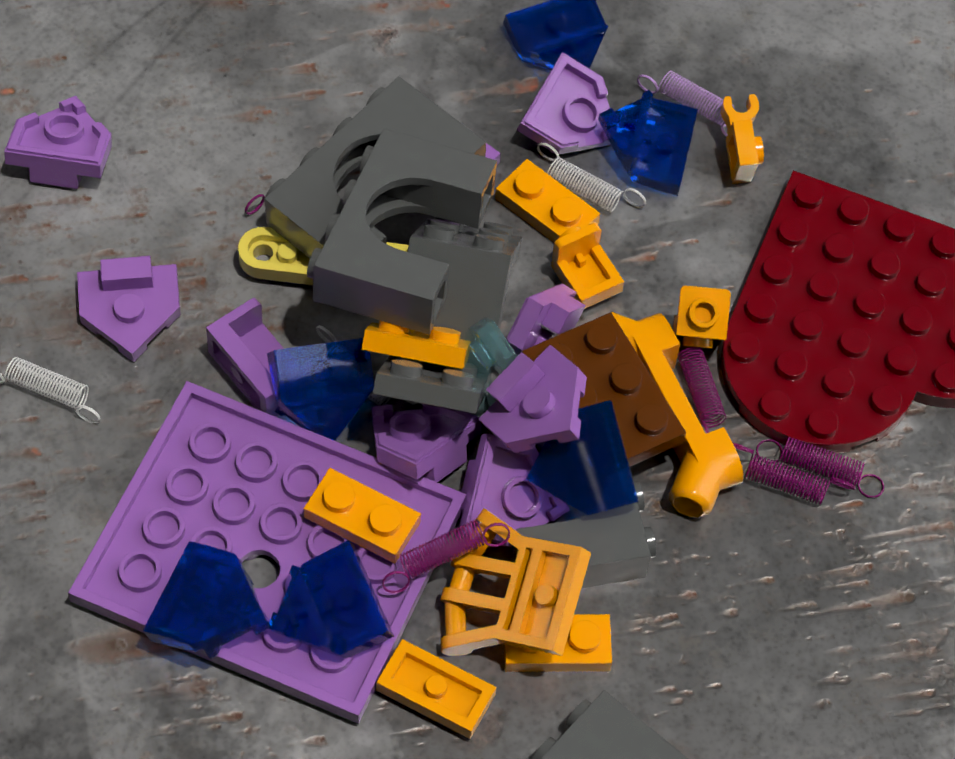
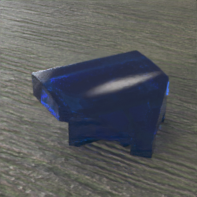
[503,0,608,70]
[598,90,698,196]
[267,338,374,441]
[526,400,639,516]
[267,540,394,659]
[143,541,271,659]

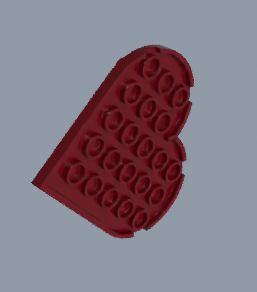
[721,170,955,454]

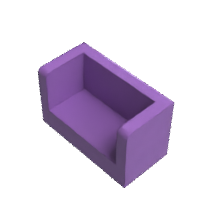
[206,298,316,417]

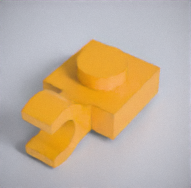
[720,94,764,184]

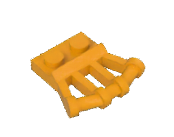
[440,508,591,656]

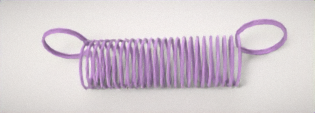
[637,70,734,137]

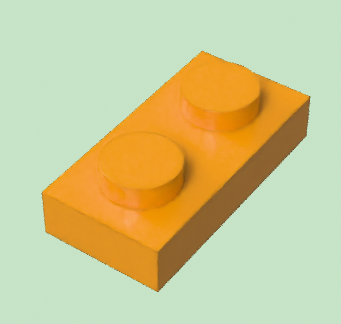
[495,159,601,243]
[361,320,471,369]
[304,468,421,564]
[504,614,612,672]
[376,639,497,739]

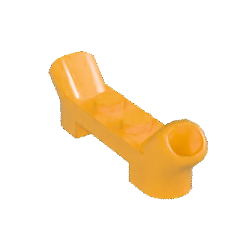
[607,312,744,518]

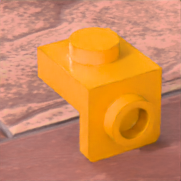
[551,222,624,309]
[673,285,731,348]

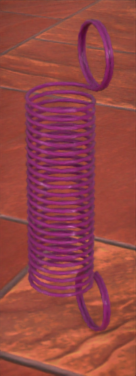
[677,347,726,433]
[756,437,884,498]
[732,442,856,505]
[382,519,510,593]

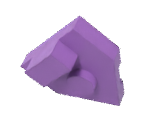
[516,52,623,154]
[4,96,112,189]
[77,256,181,362]
[503,284,586,371]
[478,345,587,453]
[371,403,482,482]
[459,434,570,547]

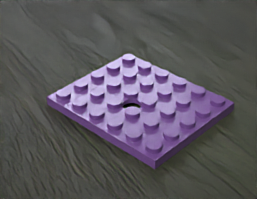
[68,381,467,724]

